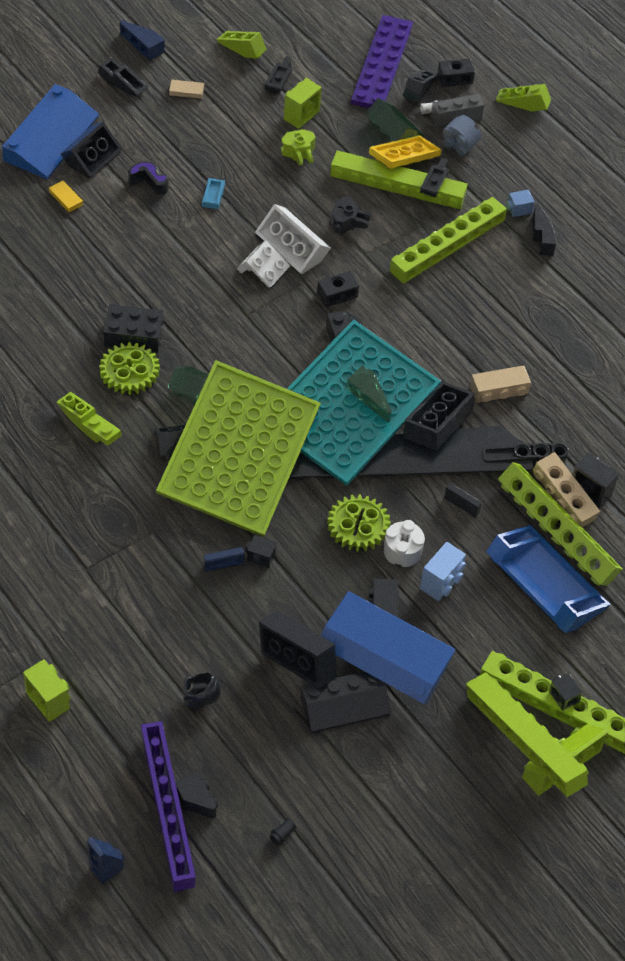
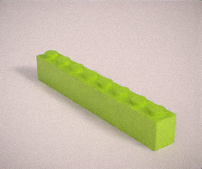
[330,150,468,210]
[466,672,588,797]

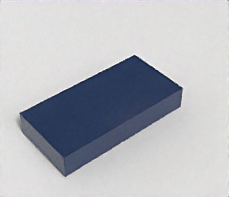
[204,547,244,571]

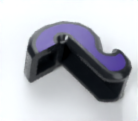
[128,161,169,195]

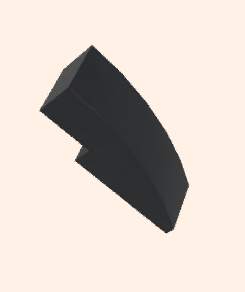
[97,57,148,97]
[532,204,556,256]

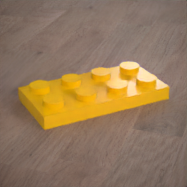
[369,135,442,168]

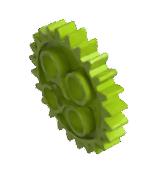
[99,342,160,395]
[327,494,391,552]

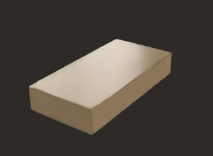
[169,80,204,99]

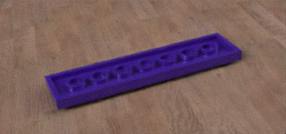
[351,15,413,111]

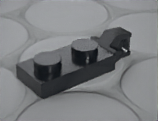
[265,56,293,94]
[420,158,449,198]

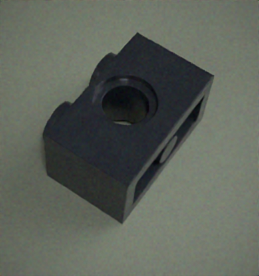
[437,58,475,87]
[317,271,359,307]

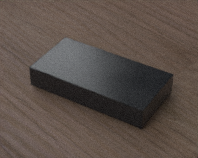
[444,483,481,518]

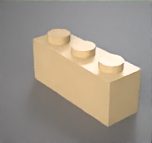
[470,366,531,403]

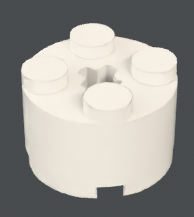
[384,520,425,567]

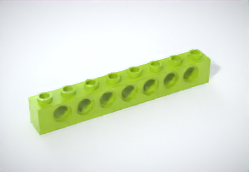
[390,197,507,284]
[498,462,623,586]
[479,651,625,754]

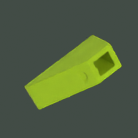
[496,84,551,111]

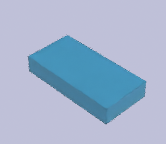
[202,178,225,209]

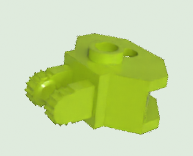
[281,129,316,166]

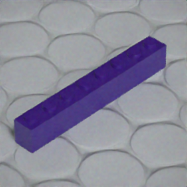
[141,721,196,892]

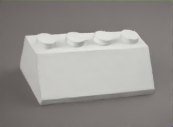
[255,204,331,274]

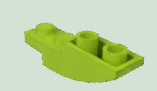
[57,392,122,446]

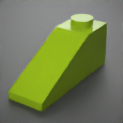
[216,31,267,59]

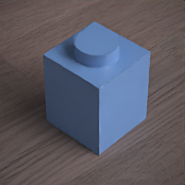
[506,190,534,217]

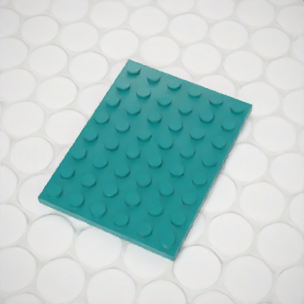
[287,320,441,486]

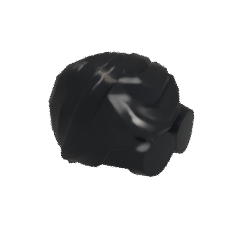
[183,672,221,711]

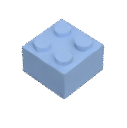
[420,542,466,601]

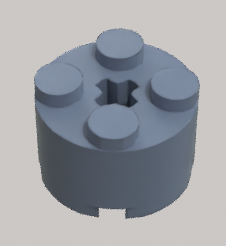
[443,115,481,156]

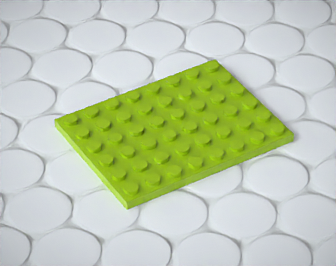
[156,360,321,537]

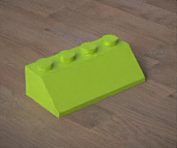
[522,724,608,796]

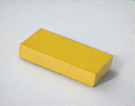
[49,181,83,212]

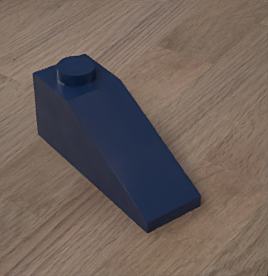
[119,20,165,60]
[87,838,124,884]

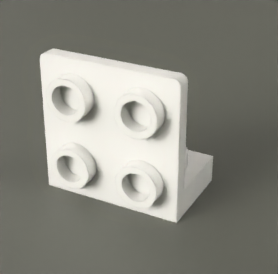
[237,240,290,288]

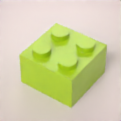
[284,78,322,129]
[23,659,71,722]

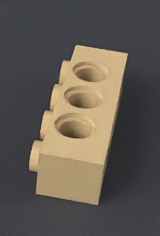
[533,452,600,527]

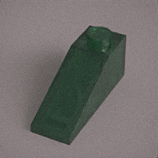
[346,365,392,423]

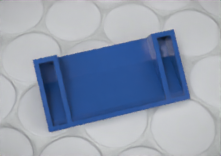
[2,84,99,179]
[486,525,611,633]
[320,591,456,704]

